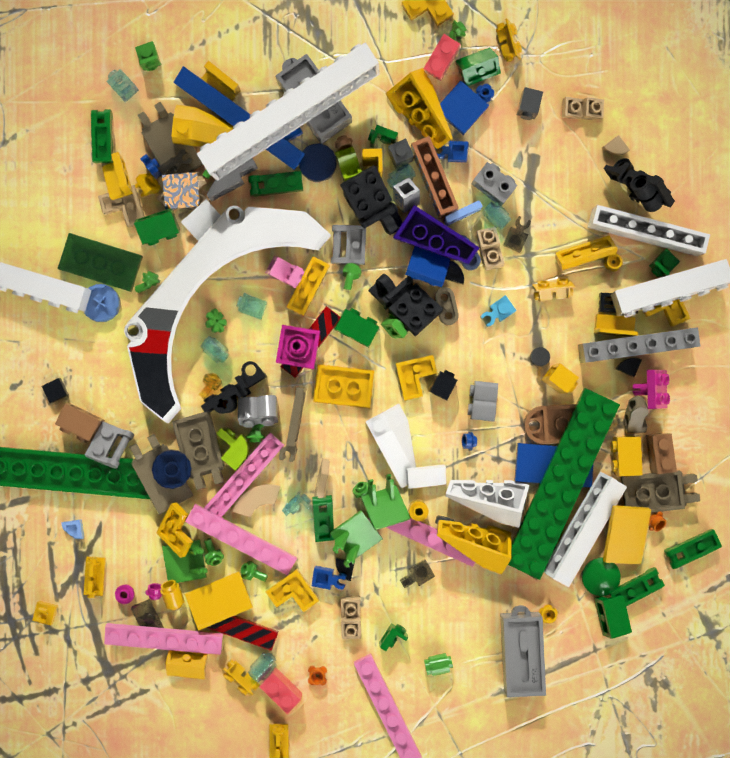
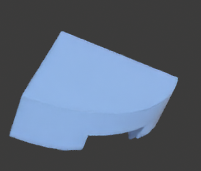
[61,519,84,539]

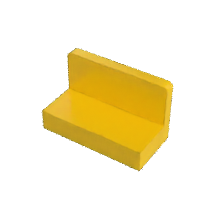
[201,60,241,101]
[362,148,383,178]
[102,152,133,200]
[594,314,638,337]
[165,650,208,680]

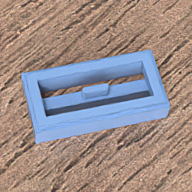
[444,200,483,226]

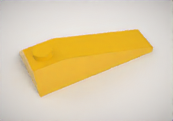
[385,68,453,149]
[171,105,233,147]
[437,520,511,575]

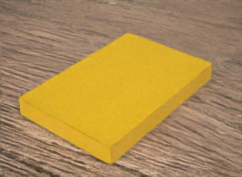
[313,364,374,408]
[603,505,651,564]
[185,571,253,631]

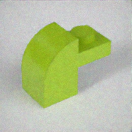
[335,147,362,182]
[216,427,250,471]

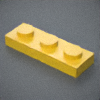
[555,235,617,270]
[287,256,330,316]

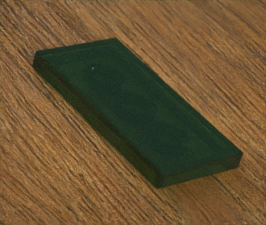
[57,233,143,292]

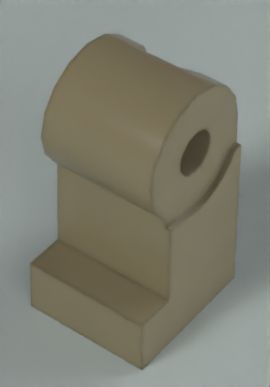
[623,396,649,433]

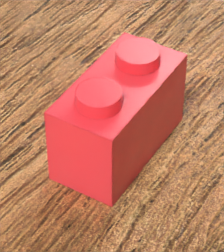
[423,34,461,81]
[259,667,302,714]

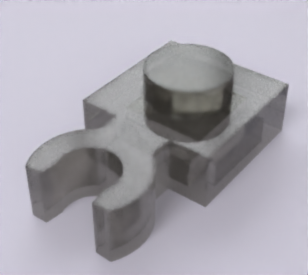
[503,216,531,253]

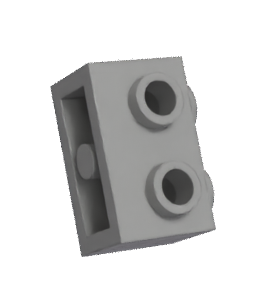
[471,162,518,207]

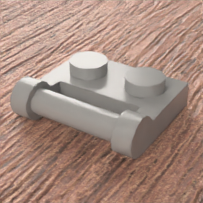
[331,225,366,265]
[85,421,134,469]

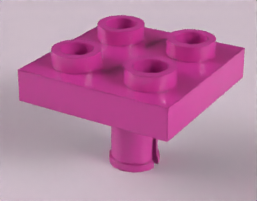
[276,325,321,369]
[633,370,670,409]

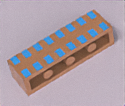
[411,136,459,219]

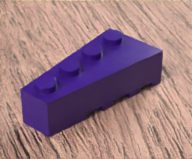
[393,205,480,265]

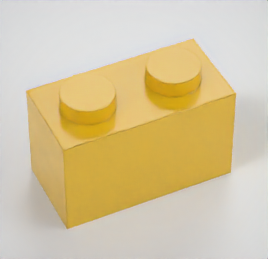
[541,363,579,393]
[610,436,643,476]

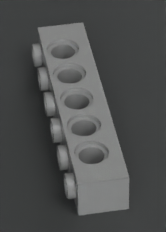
[578,327,701,364]

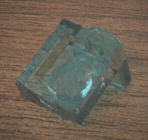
[236,293,268,320]
[281,492,312,516]

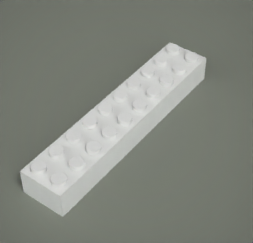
[196,42,380,181]

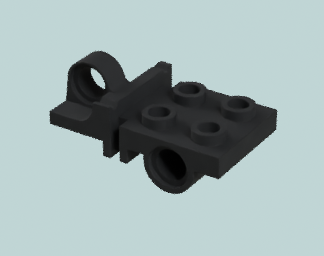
[603,158,675,212]
[340,165,403,235]
[368,274,443,337]
[201,361,267,414]

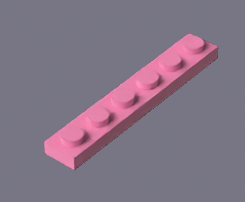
[204,432,284,517]
[185,504,297,576]
[368,518,475,567]
[104,623,223,655]
[354,653,422,758]

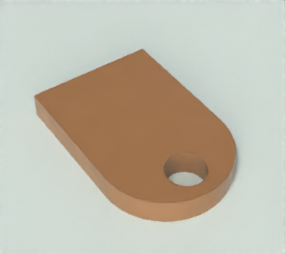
[524,404,576,444]

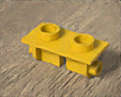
[496,18,522,62]
[532,278,575,301]
[83,556,106,598]
[222,659,260,696]
[269,724,289,758]

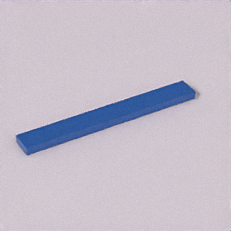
[173,66,305,170]

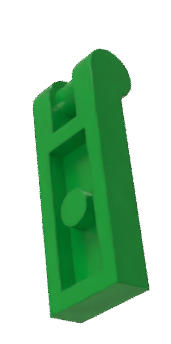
[91,109,113,163]
[248,171,303,197]
[312,495,334,542]
[664,528,722,569]
[609,567,665,607]

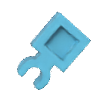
[480,295,517,327]

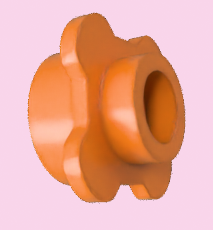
[648,511,666,531]
[308,666,327,686]

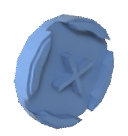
[83,284,120,322]

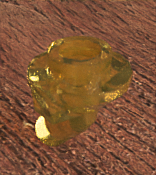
[198,373,222,399]

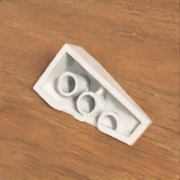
[365,404,416,489]
[445,480,529,528]

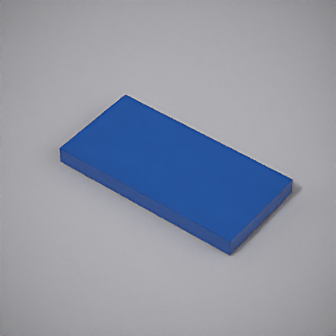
[514,443,594,488]

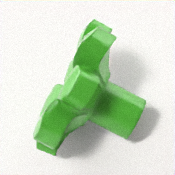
[205,309,227,333]

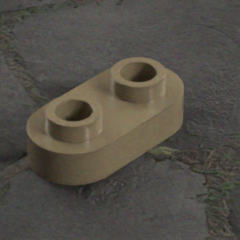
[435,287,459,325]

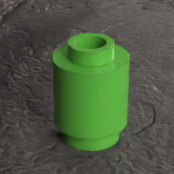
[424,653,453,676]

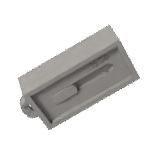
[275,54,352,144]
[500,605,546,697]

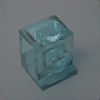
[106,69,139,103]

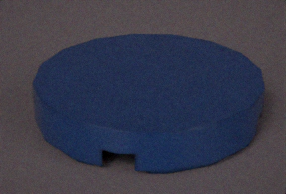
[299,143,337,182]
[152,449,192,489]

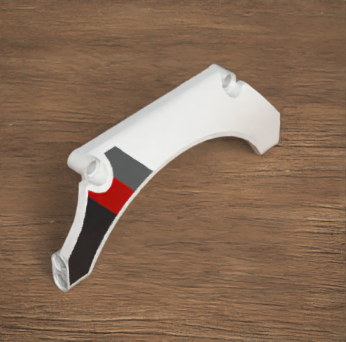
[124,206,331,423]

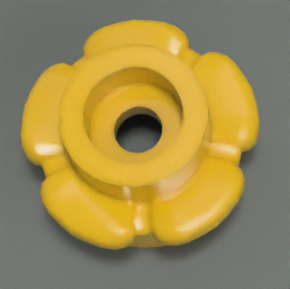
[604,253,623,272]
[539,605,558,624]

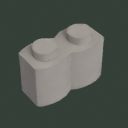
[467,381,498,422]
[238,395,278,428]

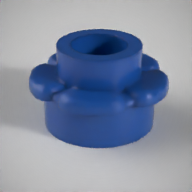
[476,84,494,103]
[462,432,477,451]

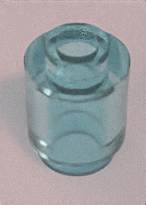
[386,163,416,189]
[484,202,512,230]
[200,336,230,364]
[248,652,277,682]

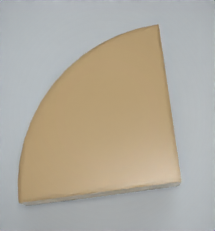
[602,135,630,155]

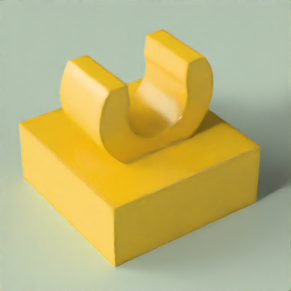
[135,173,161,197]
[32,601,58,626]

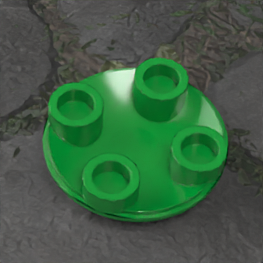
[581,557,621,596]

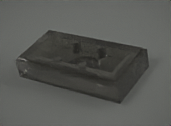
[131,599,164,628]

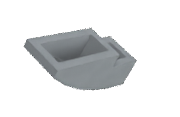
[207,158,258,202]

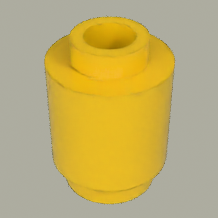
[408,500,429,521]
[160,580,185,610]

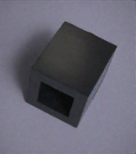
[429,370,458,401]

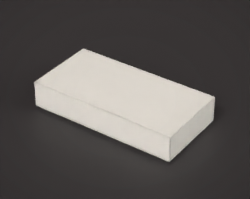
[407,464,446,489]

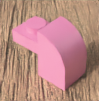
[265,256,304,289]

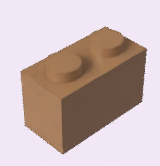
[55,403,105,443]
[646,432,677,474]

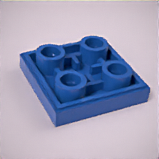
[440,80,489,135]
[405,247,450,288]

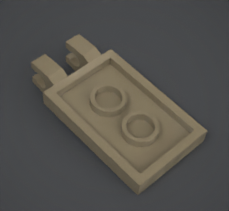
[138,102,203,175]
[279,387,306,462]
[172,412,225,490]
[129,434,193,514]
[621,470,700,513]

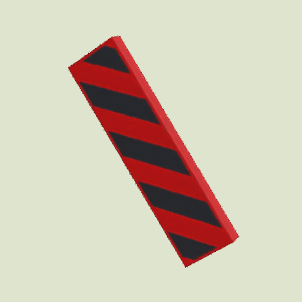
[280,306,341,378]
[206,615,279,651]

